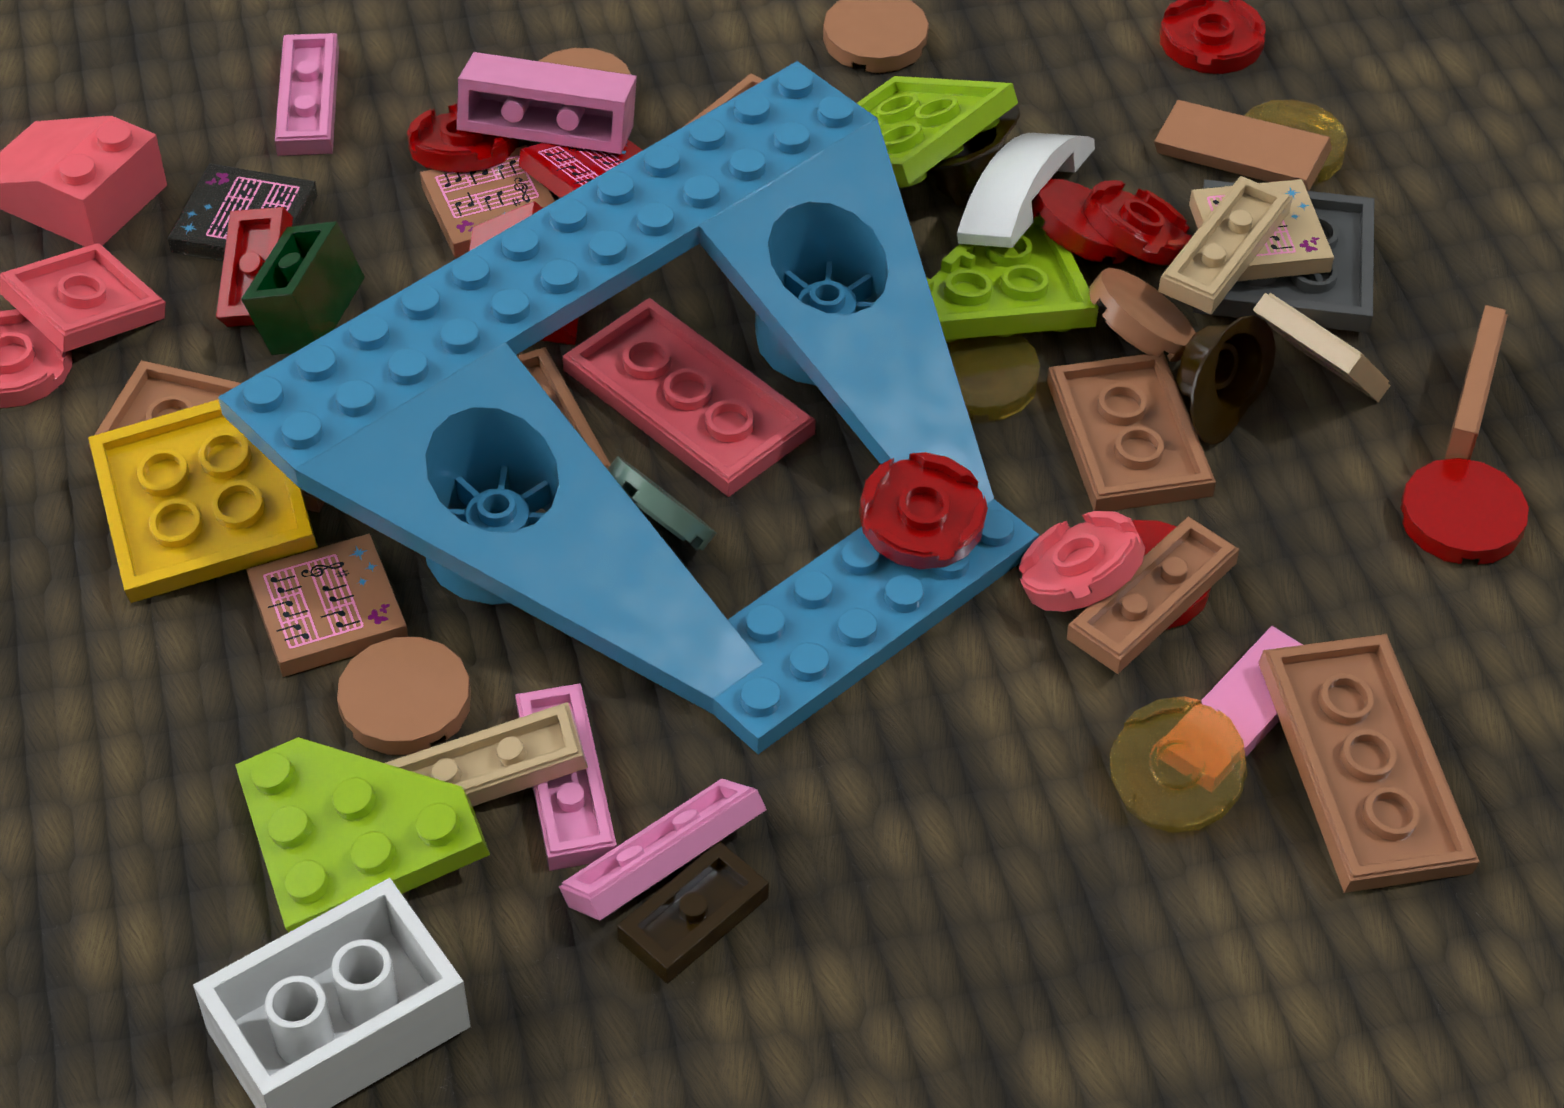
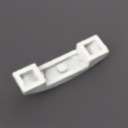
[957,133,1095,248]

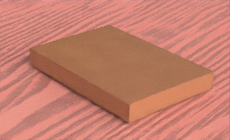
[1047,352,1216,511]

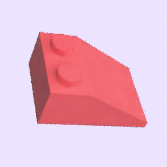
[0,116,167,247]

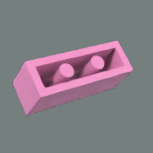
[457,52,637,154]

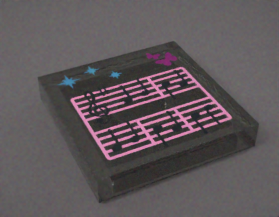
[168,163,318,261]

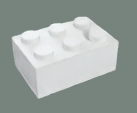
[193,878,471,1108]

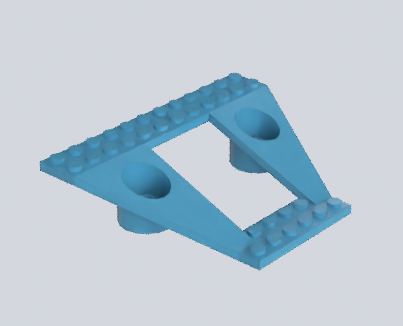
[218,61,1039,754]

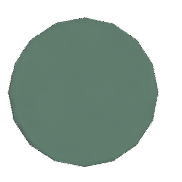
[607,456,716,551]

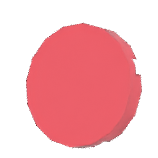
[0,309,72,408]
[1019,511,1145,612]

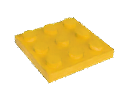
[88,399,318,603]

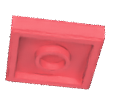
[0,243,166,353]

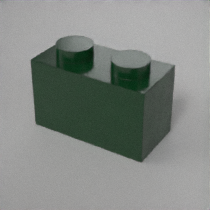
[241,221,365,355]

